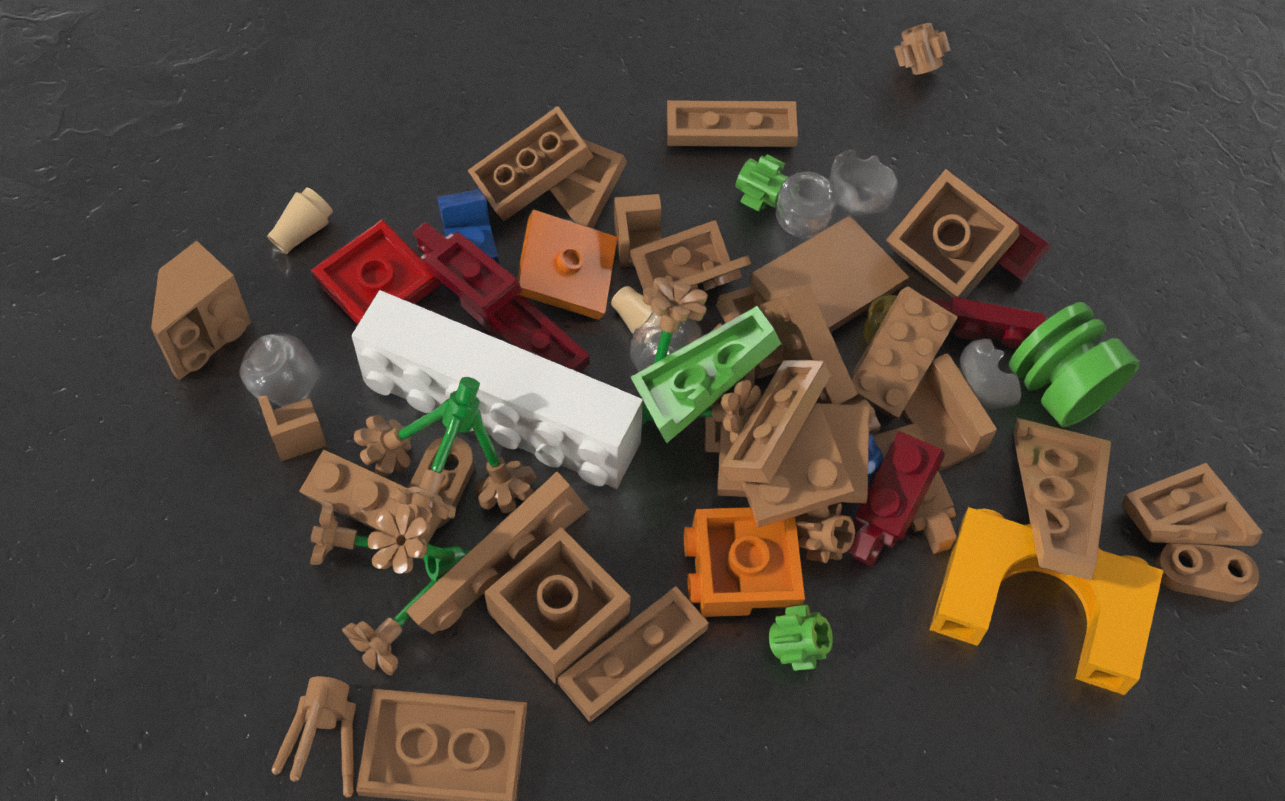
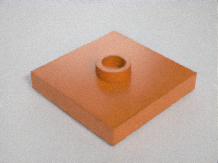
[517,210,617,320]

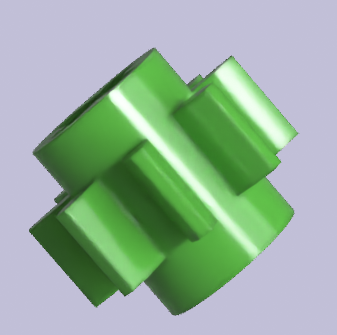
[735,154,790,212]
[769,605,833,671]

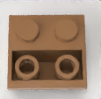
[151,241,251,380]

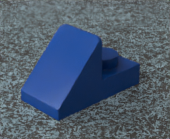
[437,189,499,264]

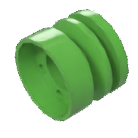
[1009,302,1140,428]

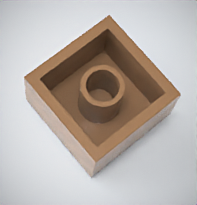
[886,169,1020,299]
[484,527,631,684]

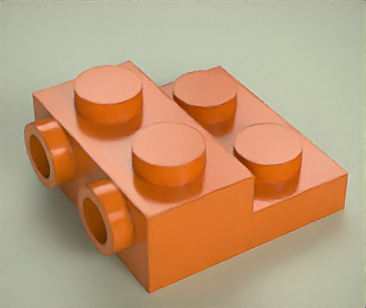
[684,507,805,617]

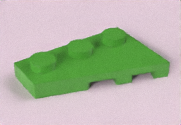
[631,306,781,443]

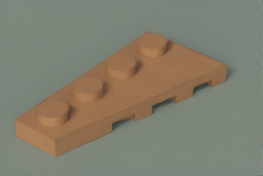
[1013,418,1111,580]
[406,472,589,634]

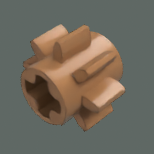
[894,23,951,75]
[796,503,855,563]

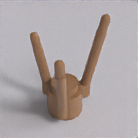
[272,676,357,798]

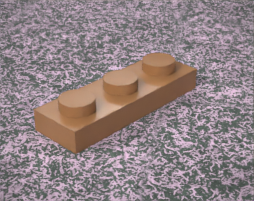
[667,100,798,147]
[720,360,832,483]
[299,449,442,543]
[558,586,709,722]

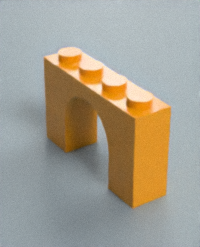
[929,507,1163,695]

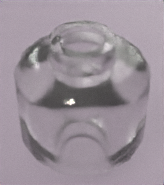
[776,171,837,238]

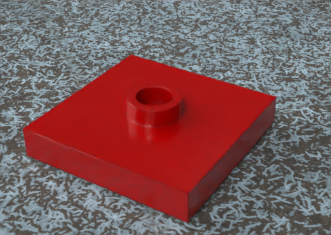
[310,219,441,325]

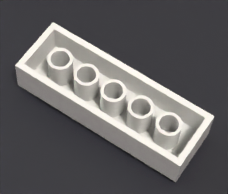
[352,290,643,489]

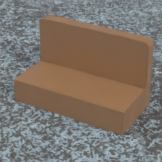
[902,353,997,471]

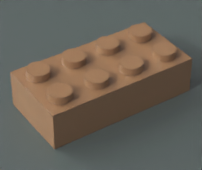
[468,106,594,221]
[759,285,858,404]
[850,286,958,419]

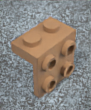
[629,220,751,293]

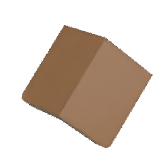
[614,194,662,267]
[258,395,327,462]

